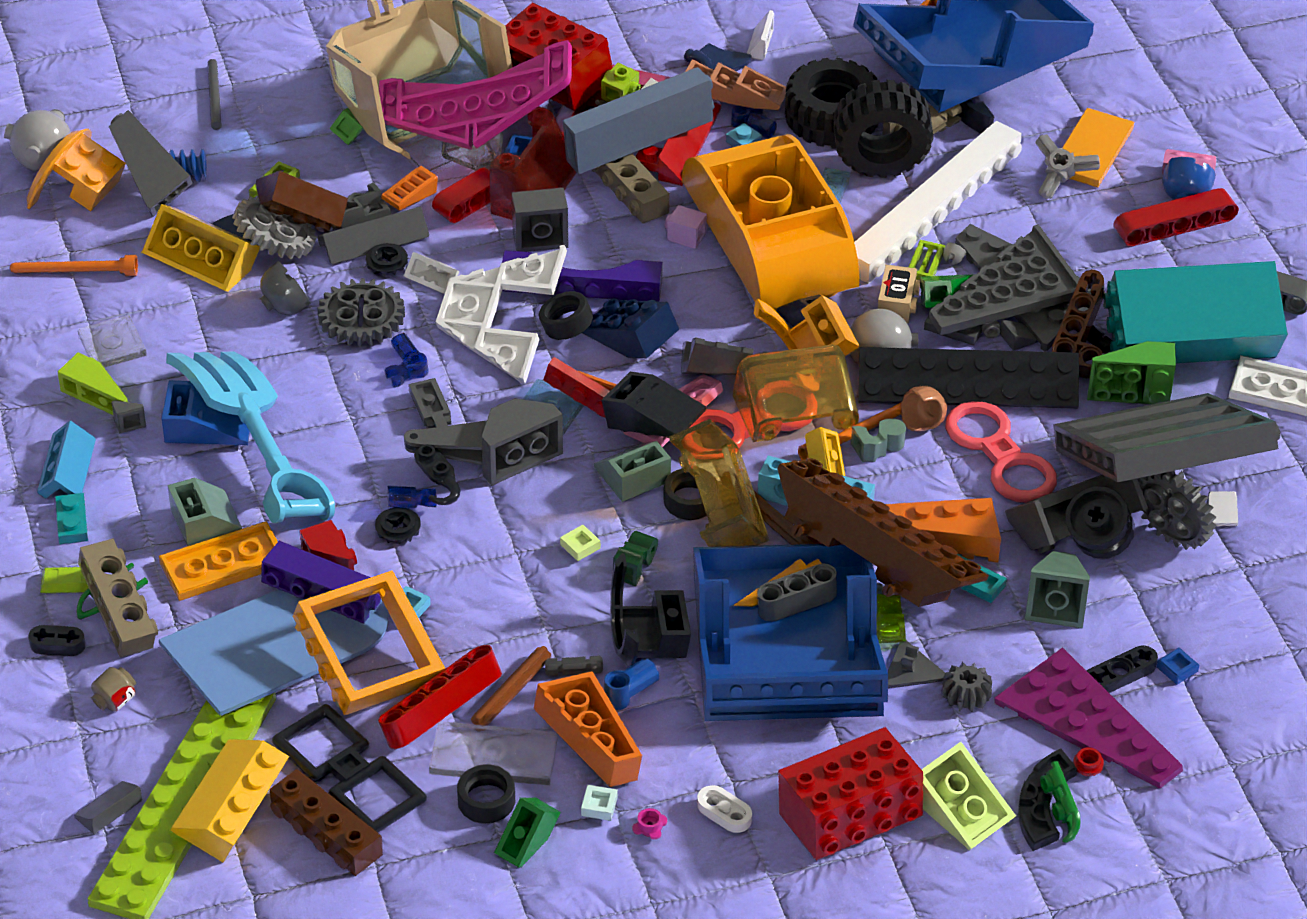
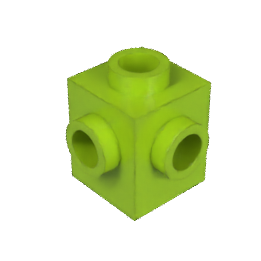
[601,63,641,102]

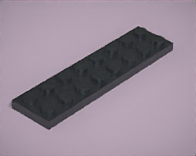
[858,347,1079,409]

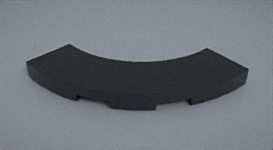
[1018,748,1077,851]

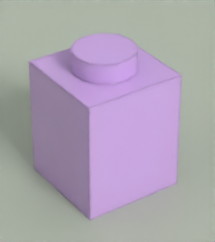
[665,205,707,249]

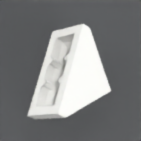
[404,252,459,294]

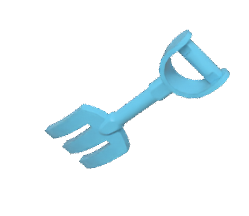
[166,351,335,523]

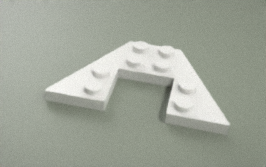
[436,245,567,384]

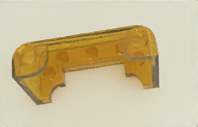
[732,344,859,442]

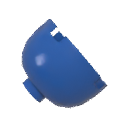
[1162,157,1216,200]

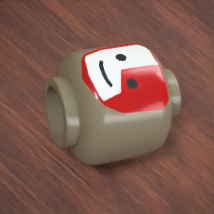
[91,667,136,712]

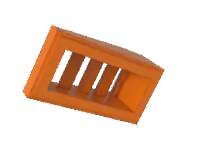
[381,166,438,210]

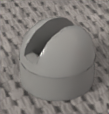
[943,242,966,265]

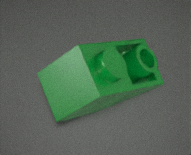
[920,274,973,308]

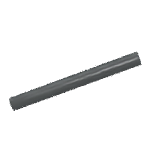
[207,59,221,130]

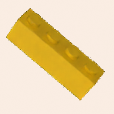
[141,204,260,292]
[170,739,289,862]

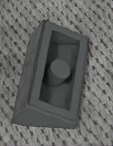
[74,781,142,834]

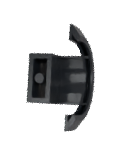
[610,553,691,666]

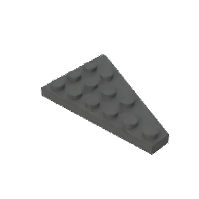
[929,224,1079,335]
[955,224,1091,352]

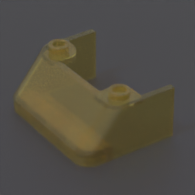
[669,419,769,547]

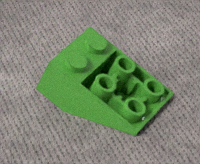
[1087,341,1176,404]

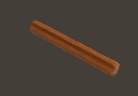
[471,646,552,730]

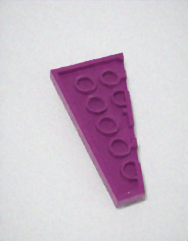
[994,647,1183,789]

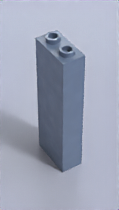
[562,67,714,174]

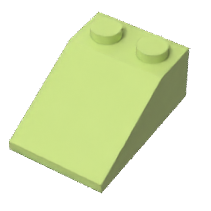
[922,742,1016,850]

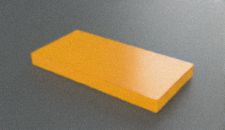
[1063,108,1134,187]
[159,521,278,601]

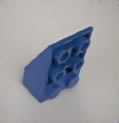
[162,380,250,445]

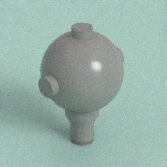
[4,109,71,172]
[850,309,918,364]

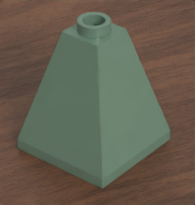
[1025,551,1090,629]

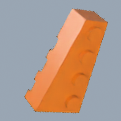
[886,498,1001,562]
[534,671,642,787]

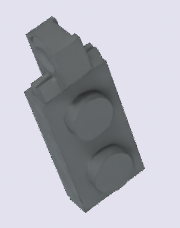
[408,378,452,429]

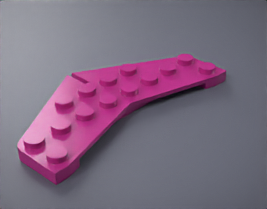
[379,40,572,150]

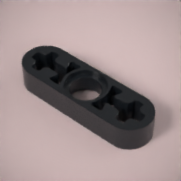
[1086,645,1158,693]

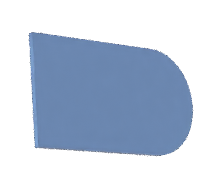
[159,589,388,716]

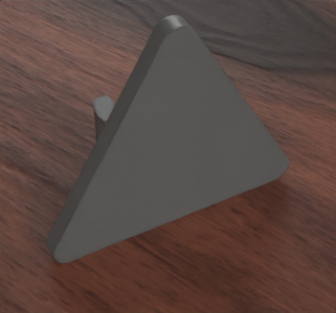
[888,640,945,688]

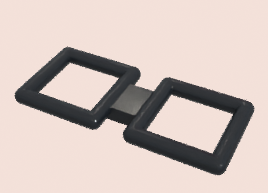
[272,704,427,833]

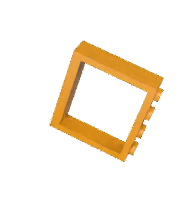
[293,570,445,716]

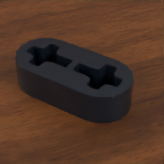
[28,625,85,656]

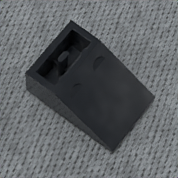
[602,371,707,439]

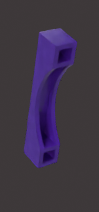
[502,250,663,302]

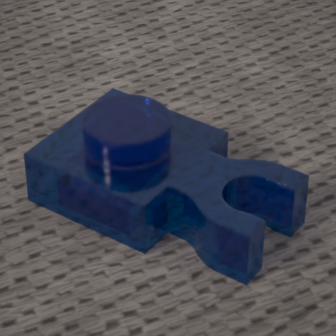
[387,486,437,509]

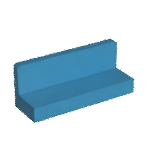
[37,420,96,499]

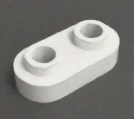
[697,785,752,833]

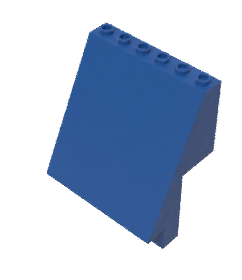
[853,0,1094,113]
[693,544,888,721]

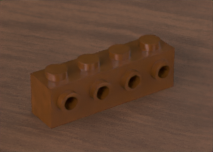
[269,769,383,876]

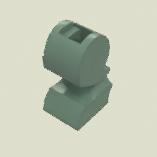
[851,419,906,462]

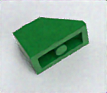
[494,797,561,868]

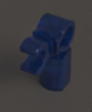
[731,106,777,139]
[384,332,429,388]

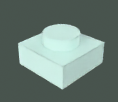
[581,785,618,821]

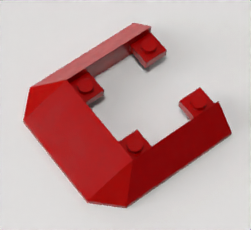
[537,64,722,186]

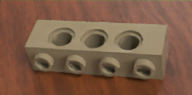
[591,153,670,224]
[78,539,158,658]

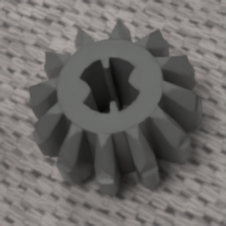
[942,661,992,712]

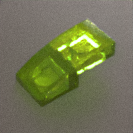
[876,594,906,643]

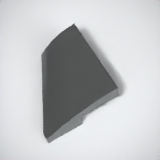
[340,183,391,229]

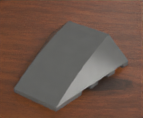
[681,338,800,375]

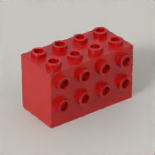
[505,2,613,111]
[778,727,923,860]

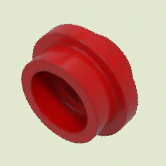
[1073,747,1104,776]

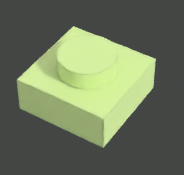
[560,525,601,561]

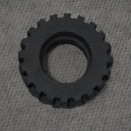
[785,58,879,148]
[833,80,933,178]

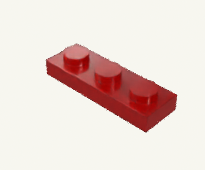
[543,357,610,418]

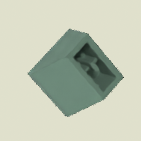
[594,441,671,502]
[167,478,242,546]

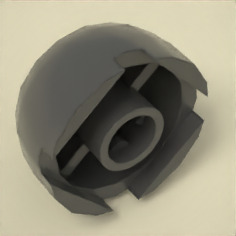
[260,261,311,315]

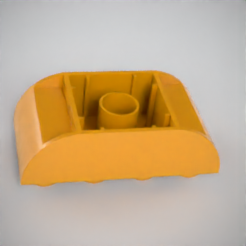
[682,134,859,311]

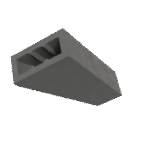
[109,110,192,217]

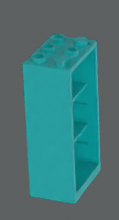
[1103,261,1288,364]

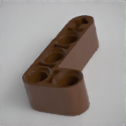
[1052,269,1105,379]

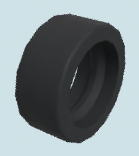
[539,291,593,340]
[663,467,717,520]
[457,764,515,824]

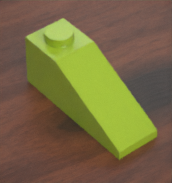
[57,352,128,415]

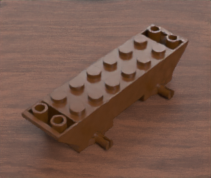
[777,458,989,607]

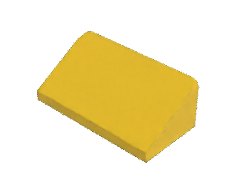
[805,427,845,476]

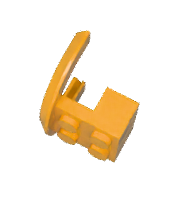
[27,128,126,211]
[754,295,860,393]

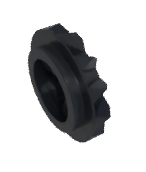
[365,243,408,276]
[375,507,421,545]

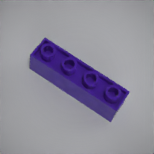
[261,541,381,624]

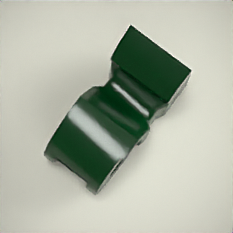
[613,531,658,586]

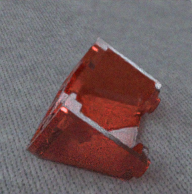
[489,107,576,220]

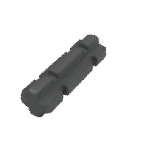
[545,656,603,676]

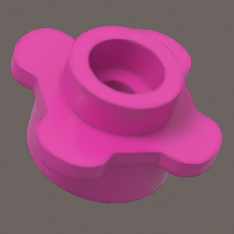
[632,808,667,840]

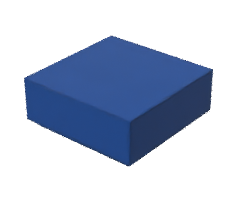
[1157,647,1199,685]

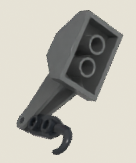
[404,398,563,505]

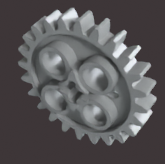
[233,196,317,259]

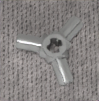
[1035,134,1100,199]

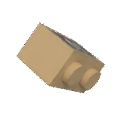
[878,265,921,324]

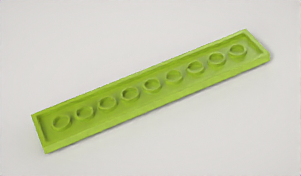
[87,692,276,919]

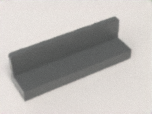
[317,206,429,264]

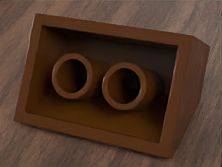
[255,171,348,233]

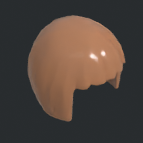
[901,386,947,432]

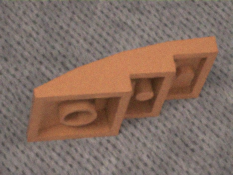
[685,59,786,110]

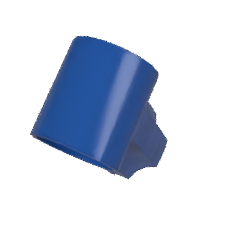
[604,658,659,710]

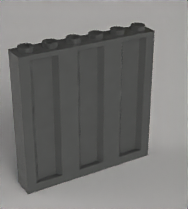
[1053,393,1280,482]

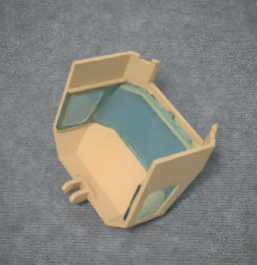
[326,0,512,160]

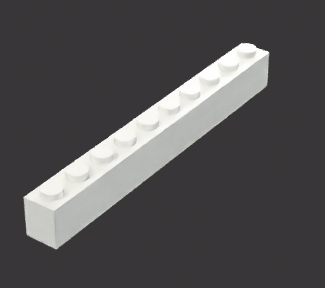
[854,121,1022,284]

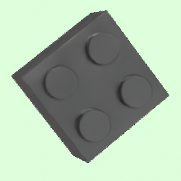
[512,188,568,252]

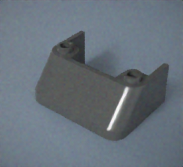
[1005,475,1148,554]

